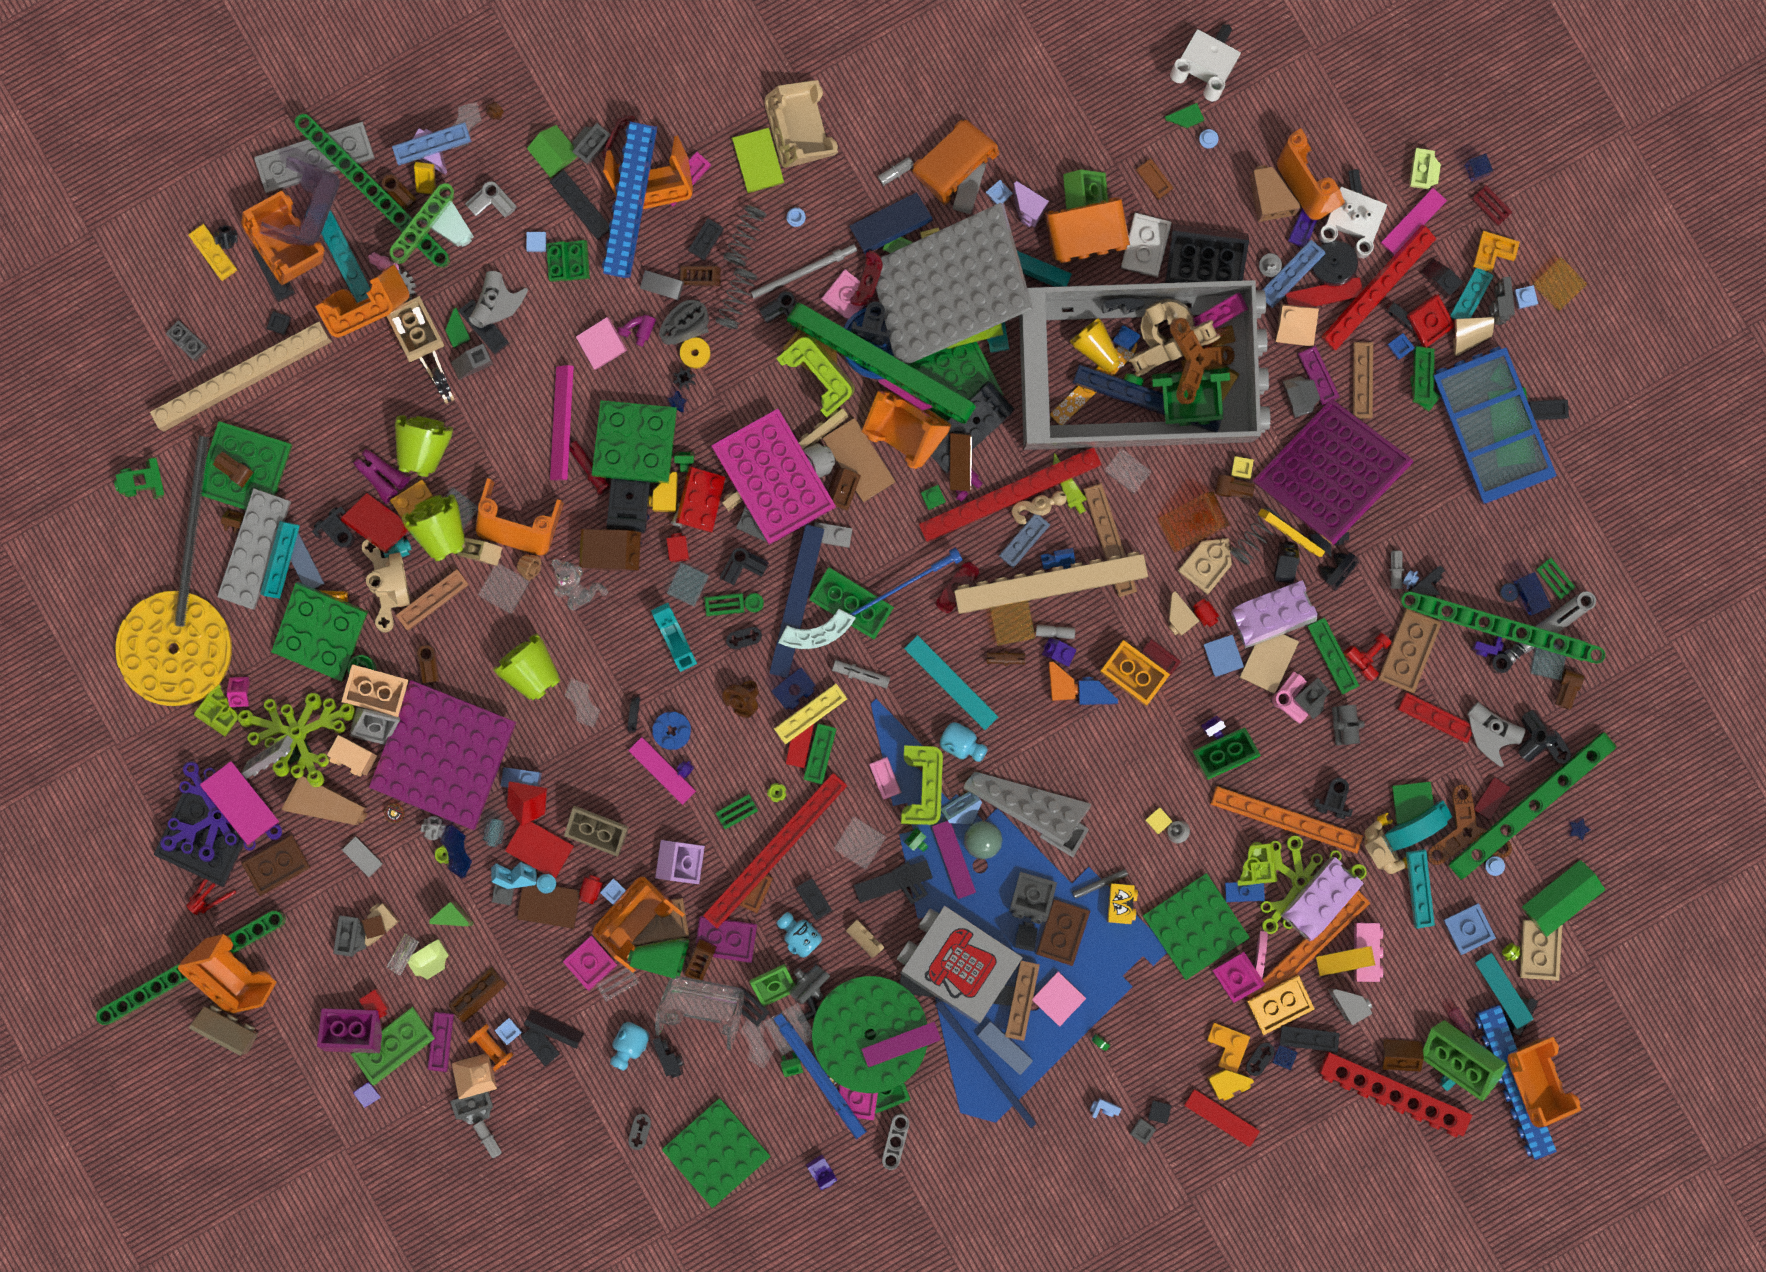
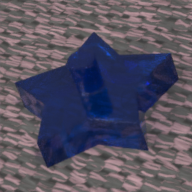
[667,391,688,412]
[1569,818,1591,841]

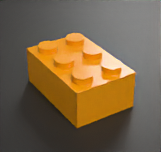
[1100,640,1170,707]

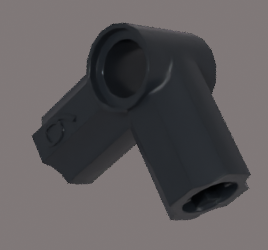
[759,291,799,331]
[719,548,769,585]
[1518,710,1557,762]

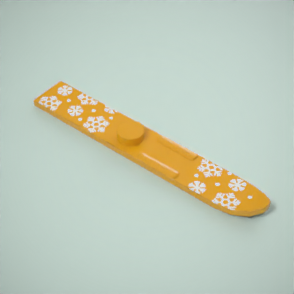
[1049,342,1137,425]

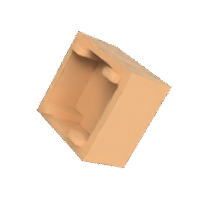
[327,735,378,777]

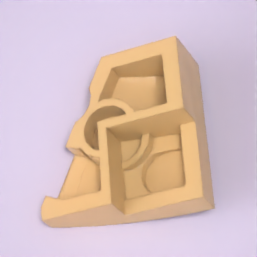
[1453,317,1494,356]
[846,920,885,958]

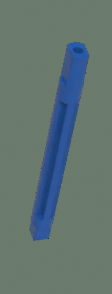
[773,1014,867,1139]

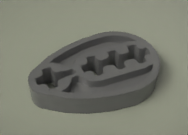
[659,300,709,345]

